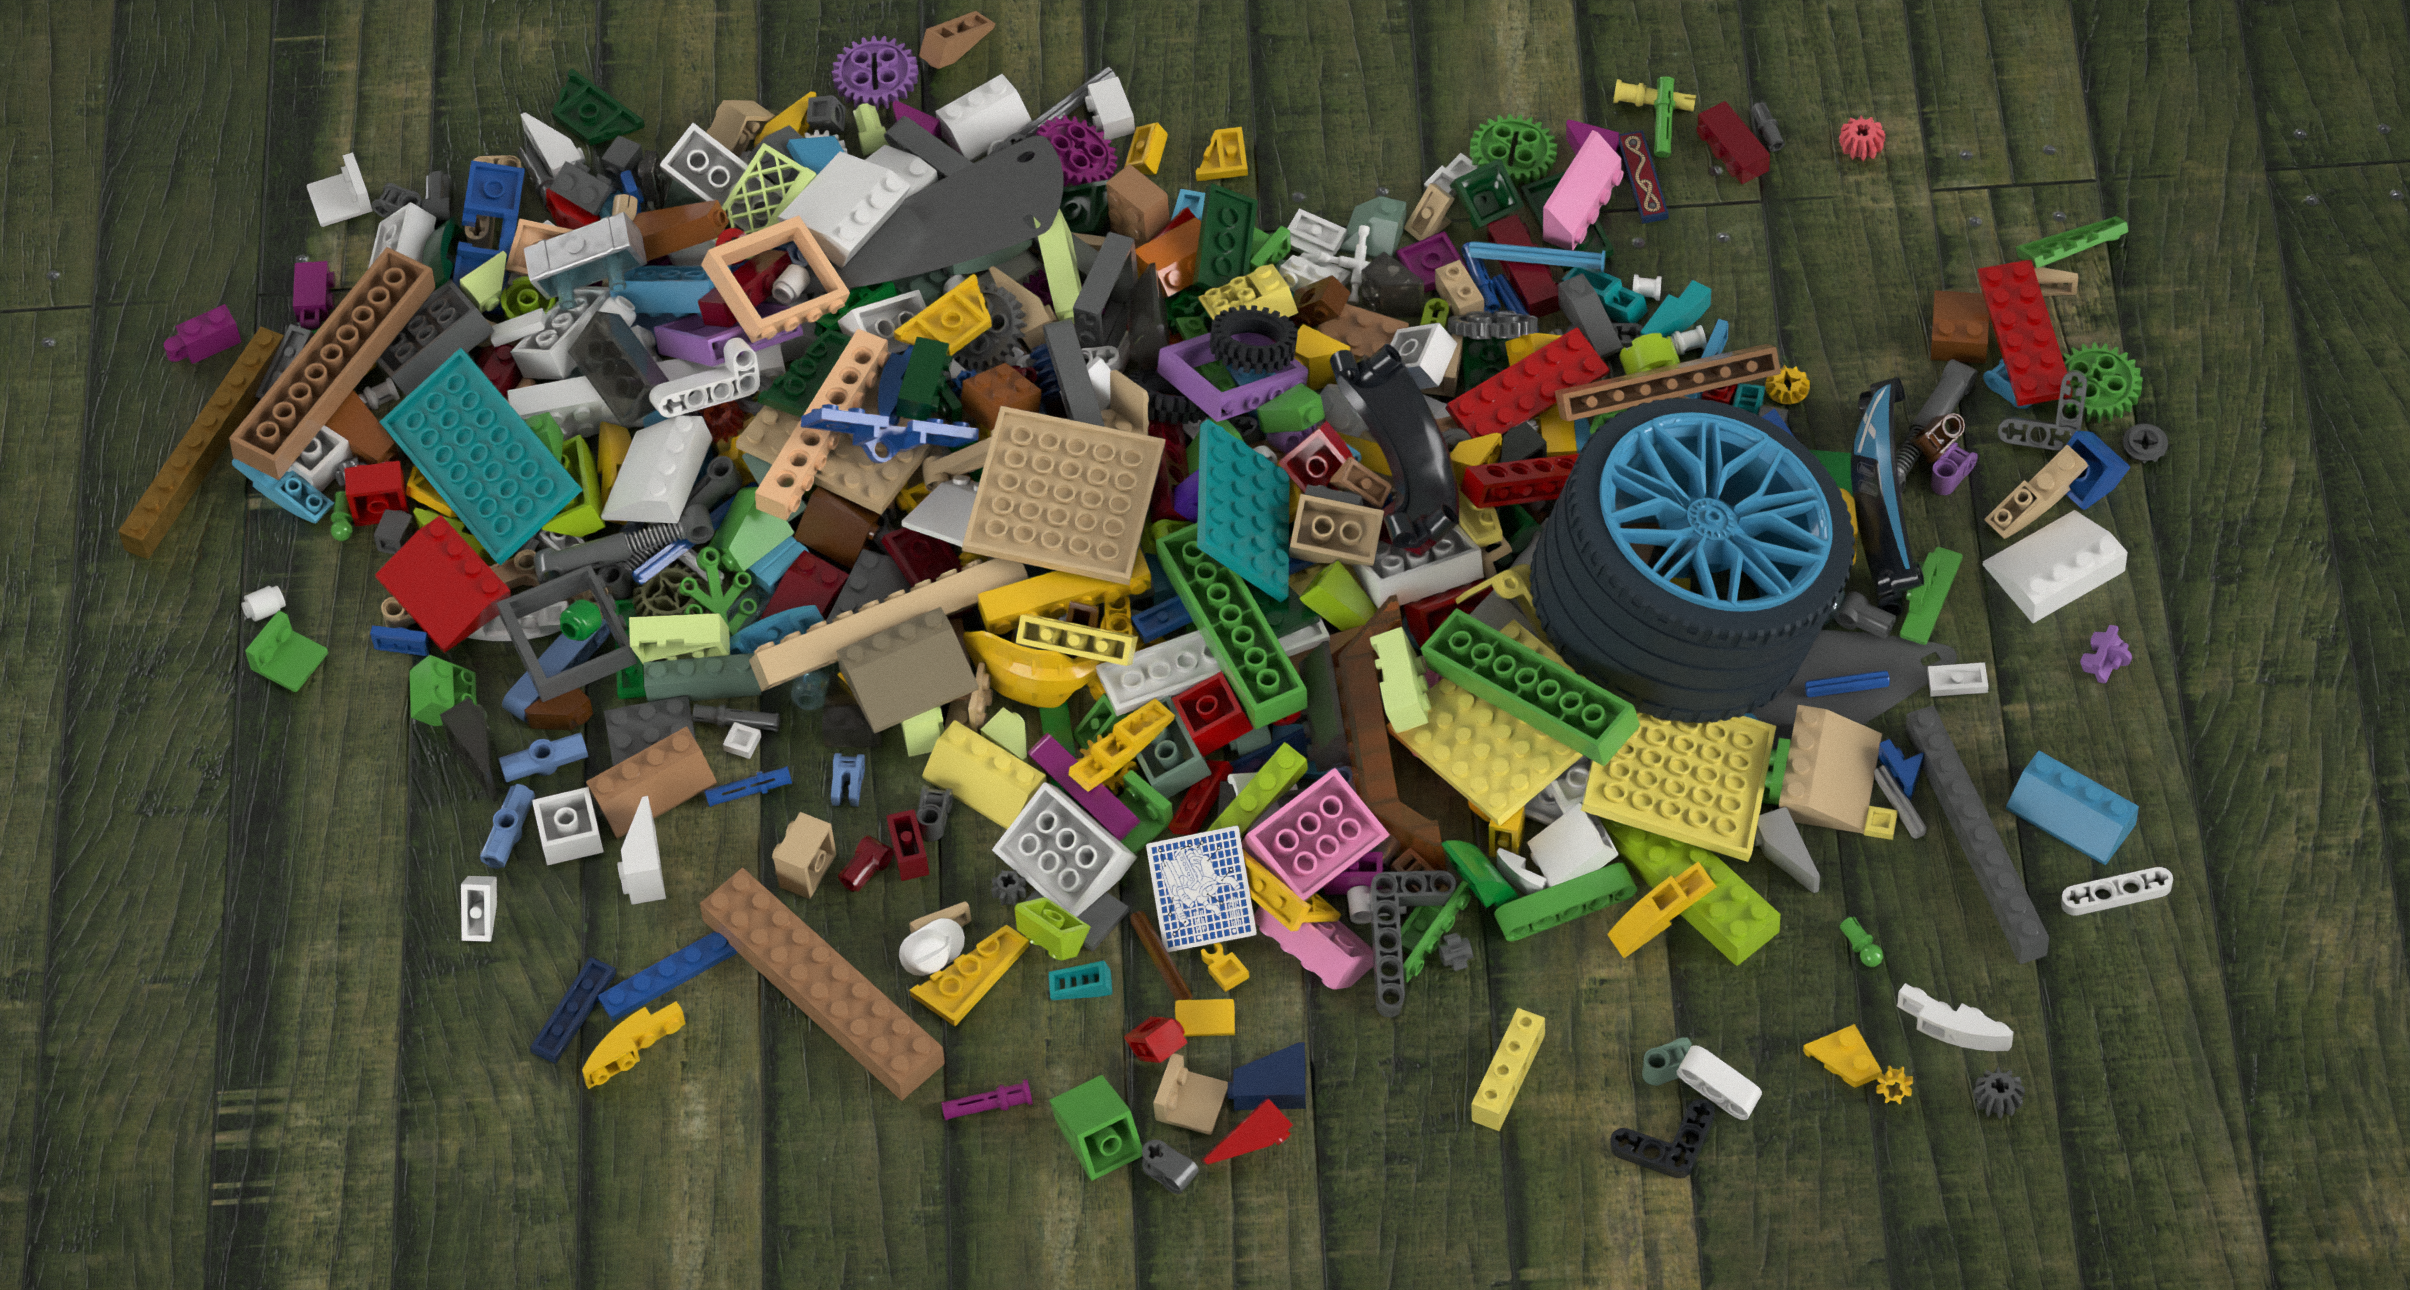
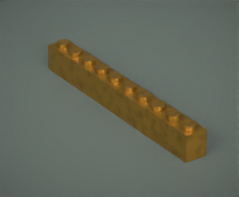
[118,327,284,559]

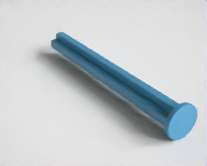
[1468,241,1606,272]

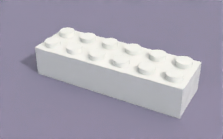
[660,123,783,231]

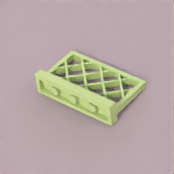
[713,143,817,260]

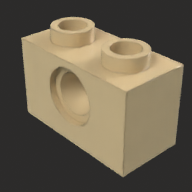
[1435,260,1484,316]

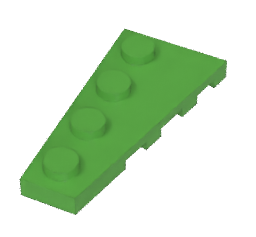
[2016,216,2128,269]

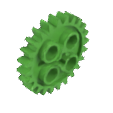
[1470,114,1557,187]
[2058,342,2143,423]

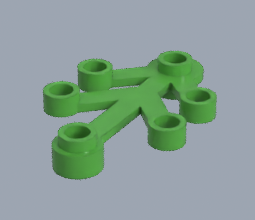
[679,547,757,637]

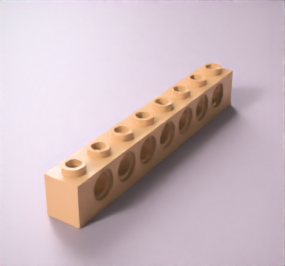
[755,329,890,521]

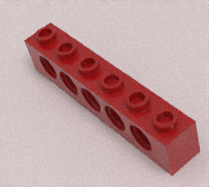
[1460,454,1579,508]

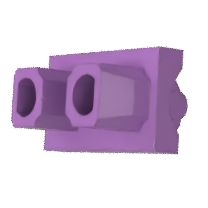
[2080,625,2132,683]

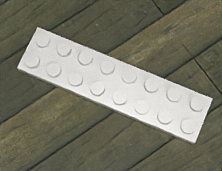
[1096,595,1330,716]

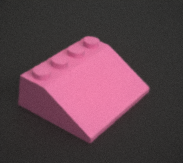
[1241,768,1390,901]

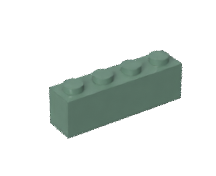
[644,653,761,702]

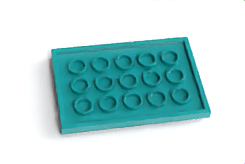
[1197,419,1290,602]

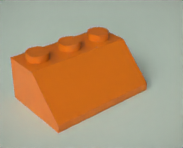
[1135,218,1201,301]

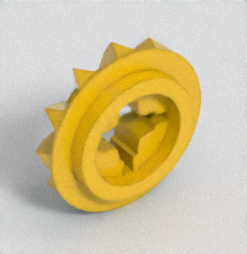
[1765,365,1810,404]

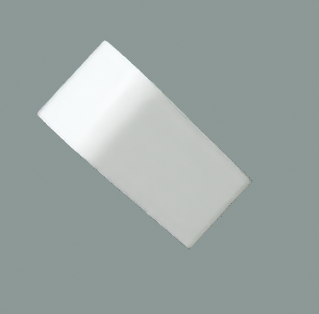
[1676,1046,1762,1120]

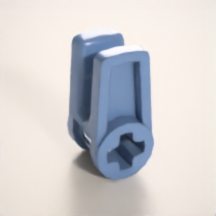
[831,753,865,807]

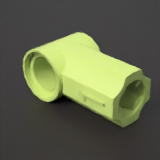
[853,103,889,156]

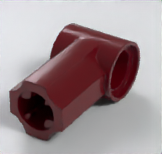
[838,835,894,892]

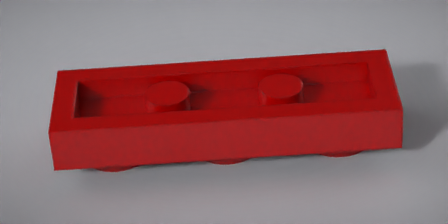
[1168,760,1234,835]

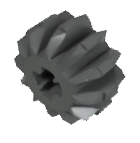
[1973,1066,2025,1119]

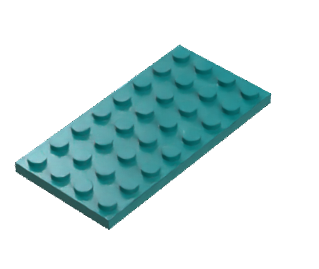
[380,348,583,565]

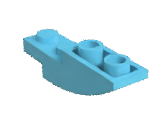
[232,458,334,524]

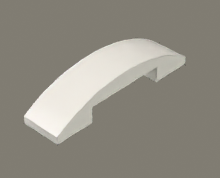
[467,601,569,641]

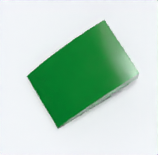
[1441,840,1519,908]

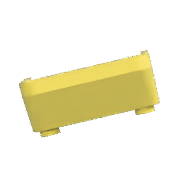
[1455,564,1563,659]

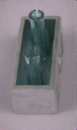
[524,212,647,310]

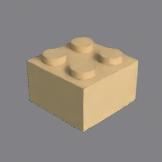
[772,812,837,899]

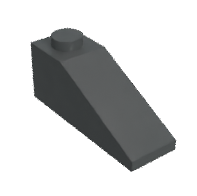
[1558,273,1623,359]

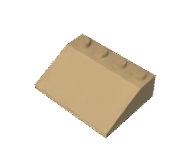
[1779,705,1882,834]

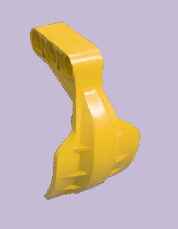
[963,596,1132,708]

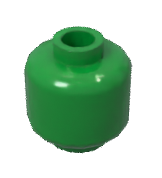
[559,599,602,641]

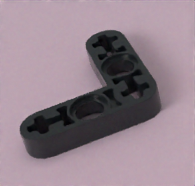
[1610,1099,1715,1179]

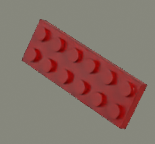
[1977,259,2073,406]
[1445,327,1610,439]

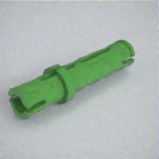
[1654,77,1675,158]

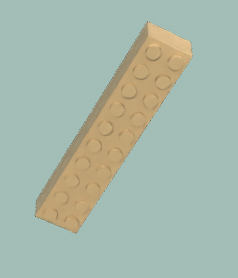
[749,557,1029,691]

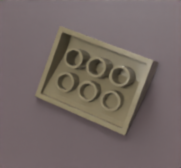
[837,607,979,734]

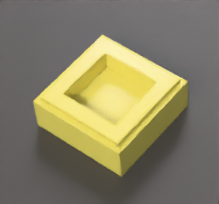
[1864,806,1898,840]

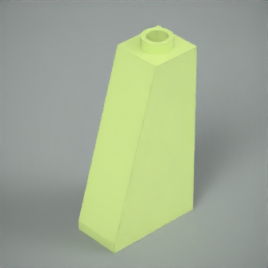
[1033,209,1082,324]

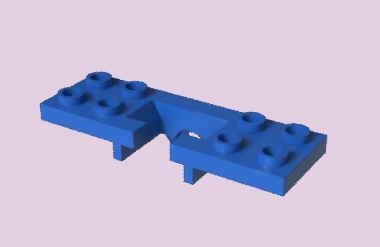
[453,160,525,315]
[801,404,979,464]

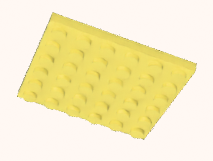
[1386,619,1591,826]
[1581,710,1776,862]

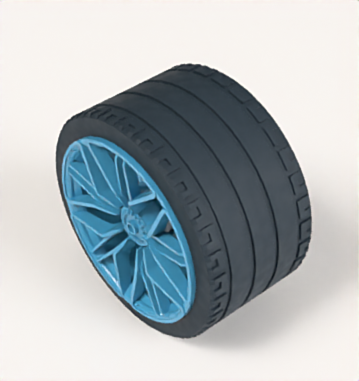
[1530,398,1855,723]

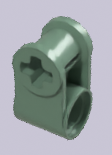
[1642,1038,1692,1086]

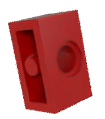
[1124,1016,1188,1063]

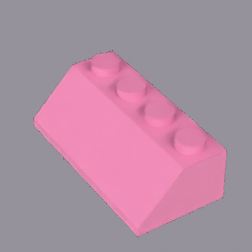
[1543,130,1624,250]
[1254,906,1374,989]

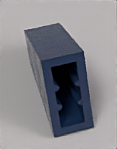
[1228,1042,1306,1110]

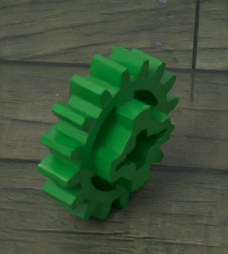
[1159,287,1213,335]

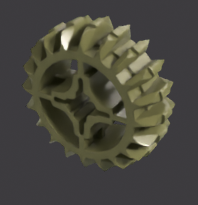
[633,563,709,617]

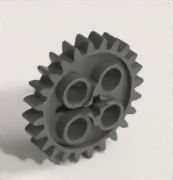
[952,283,1027,372]
[1448,310,1537,339]

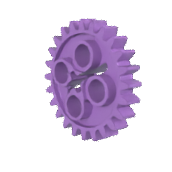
[832,36,919,111]

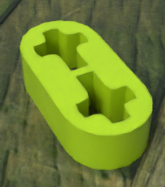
[1420,298,1449,330]

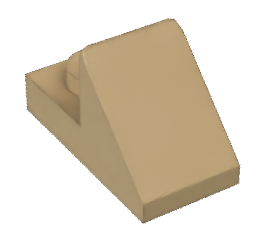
[1404,183,1455,241]

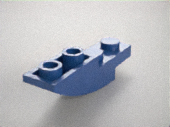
[878,345,914,426]

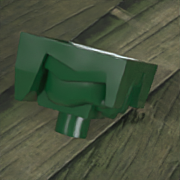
[1449,158,1525,230]
[1486,504,1543,569]

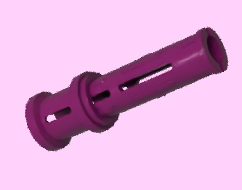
[941,1079,1033,1121]

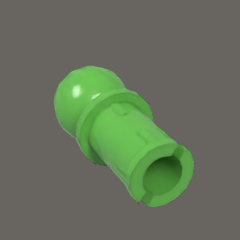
[330,491,353,541]
[1840,917,1883,967]

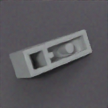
[1754,807,1820,893]

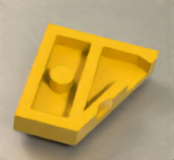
[1196,127,1248,181]
[1803,1024,1882,1088]

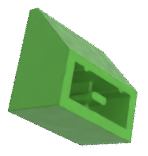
[409,655,477,726]

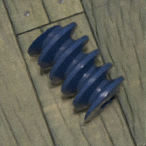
[1029,343,1062,404]

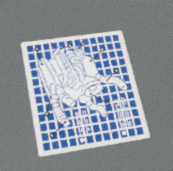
[1146,826,1257,952]

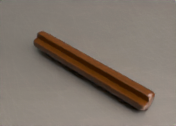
[1130,911,1193,1001]

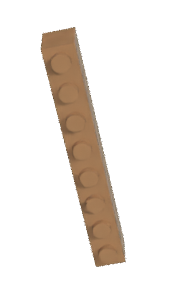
[1555,344,1781,421]

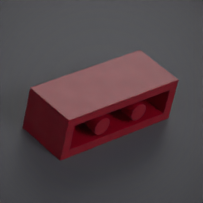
[1696,101,1770,184]

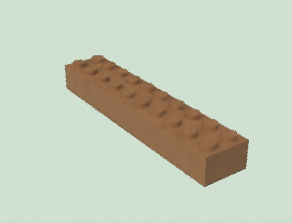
[229,247,435,480]
[700,867,945,1101]

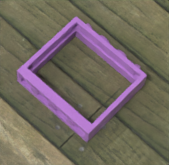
[654,301,803,367]
[1157,332,1308,422]

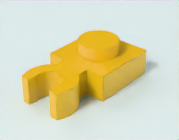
[1201,942,1249,992]

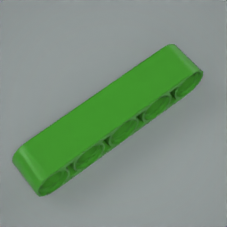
[1494,863,1637,941]

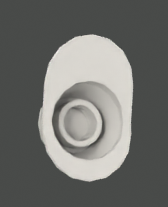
[899,918,965,976]

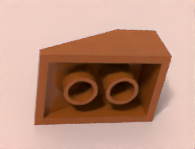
[1930,290,1989,363]

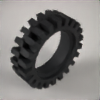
[1209,305,1298,374]
[1129,366,1212,424]

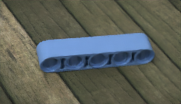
[502,617,611,723]

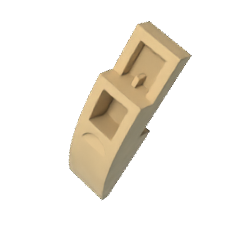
[1984,445,2088,539]

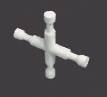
[1318,225,1399,305]

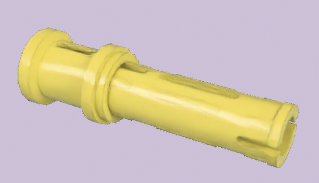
[1613,79,1696,112]

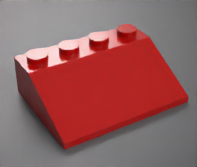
[375,515,511,653]

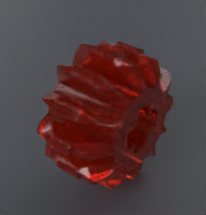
[697,400,744,444]

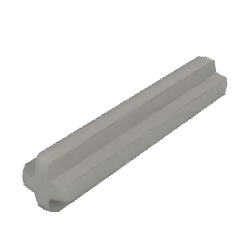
[1874,765,1926,839]

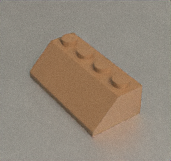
[586,726,717,839]

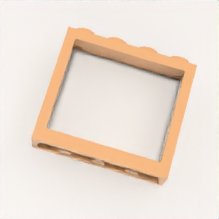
[701,215,850,343]

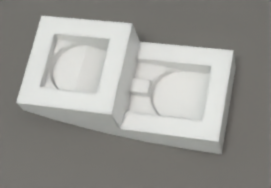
[1424,153,1478,197]
[1497,848,1547,895]

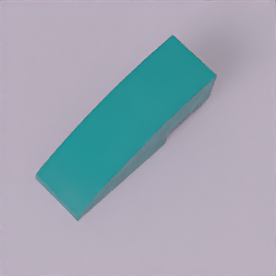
[1562,267,1648,323]
[1640,280,1711,338]

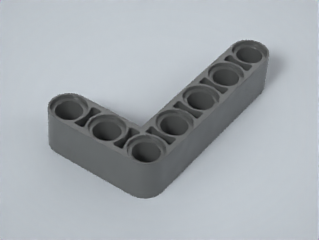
[1369,871,1456,1018]

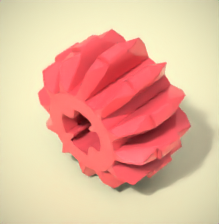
[1839,115,1885,162]

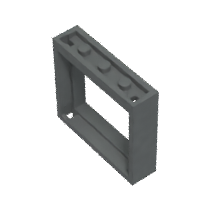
[1073,232,1140,365]
[497,565,637,703]

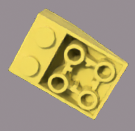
[1198,263,1298,320]

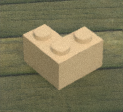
[706,100,776,158]

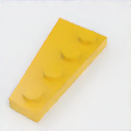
[909,925,1030,1026]

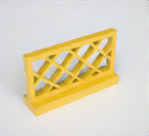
[1243,849,1341,931]

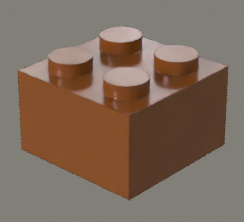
[961,362,1042,431]

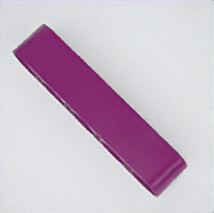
[1027,733,1141,842]

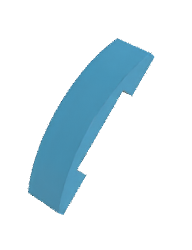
[729,605,825,655]

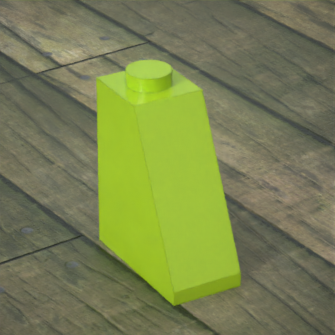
[1299,560,1380,632]

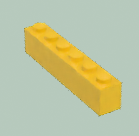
[977,546,1151,635]

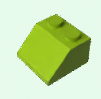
[1015,897,1091,961]

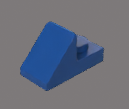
[1878,739,1924,801]

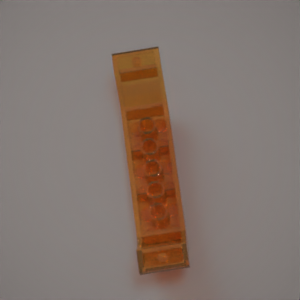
[1334,595,1447,871]

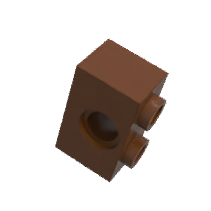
[1289,275,1351,328]

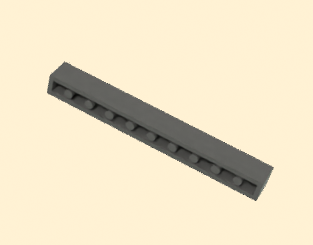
[1905,705,2049,964]

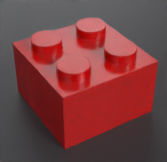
[344,461,410,527]
[1172,671,1253,757]

